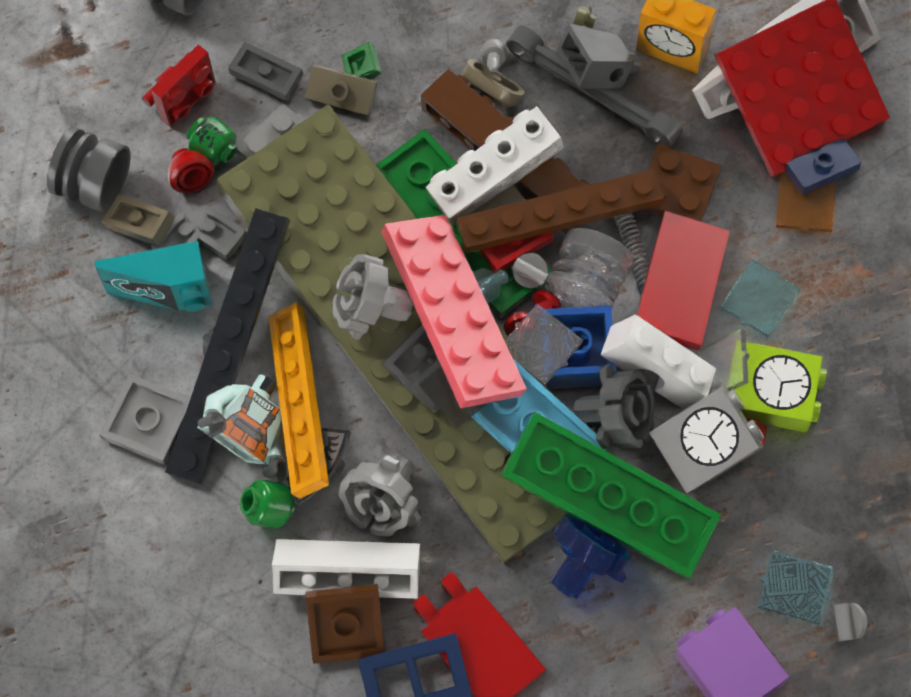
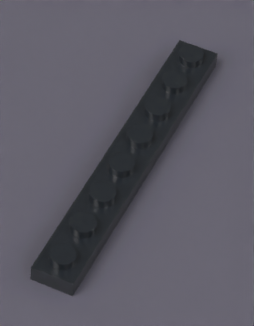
[165,208,290,484]

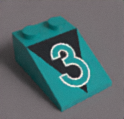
[94,241,213,312]

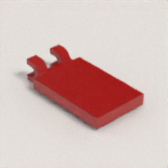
[413,572,546,697]

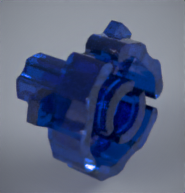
[550,514,631,599]

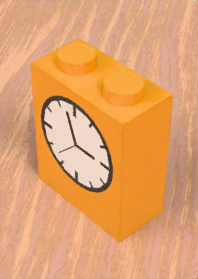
[636,0,716,74]

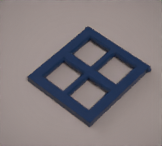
[358,633,473,697]

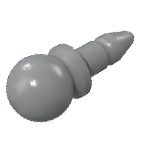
[481,39,507,73]

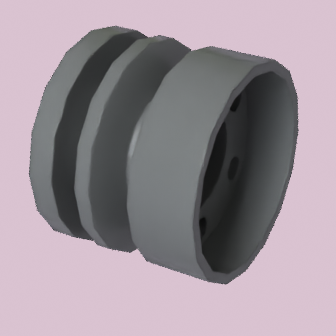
[47,127,131,212]

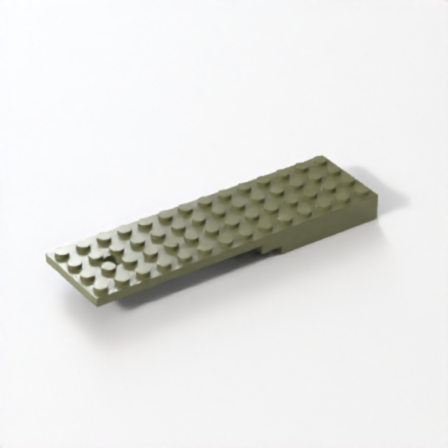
[217,104,571,564]

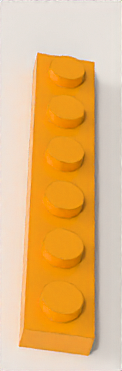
[268,302,329,499]

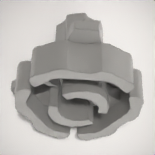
[332,254,413,340]
[338,454,421,536]

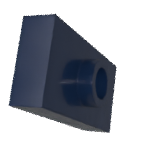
[785,139,862,195]

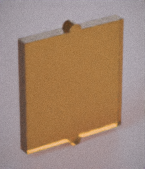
[776,171,836,233]

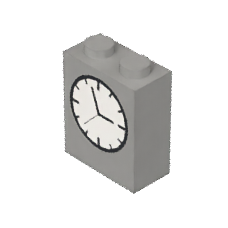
[649,387,764,493]

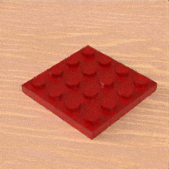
[714,0,890,177]

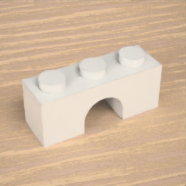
[601,314,716,408]

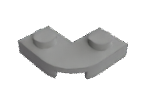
[151,207,247,261]

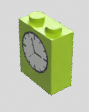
[729,341,827,433]

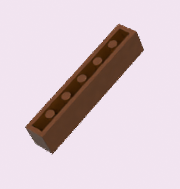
[421,69,589,236]

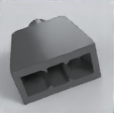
[557,24,642,89]

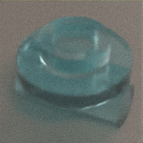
[473,268,508,303]

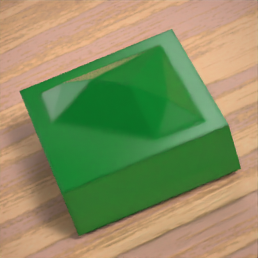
[341,42,382,79]

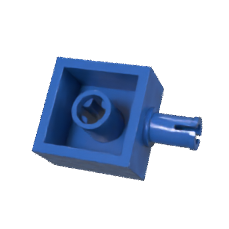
[541,306,616,389]

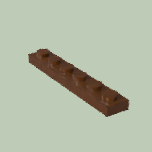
[456,169,664,253]

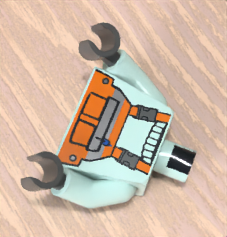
[197,374,289,483]

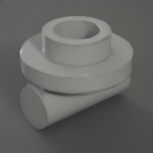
[511,253,548,288]
[833,603,868,642]

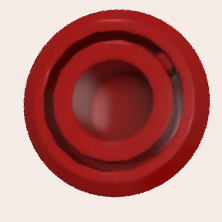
[168,148,214,193]

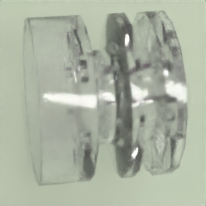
[545,228,634,311]

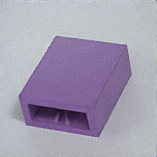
[675,607,789,697]

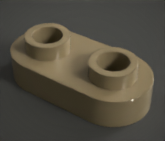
[462,59,525,108]

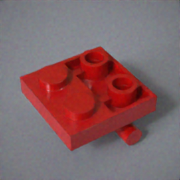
[142,44,216,127]

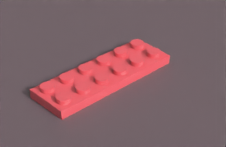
[381,215,527,408]

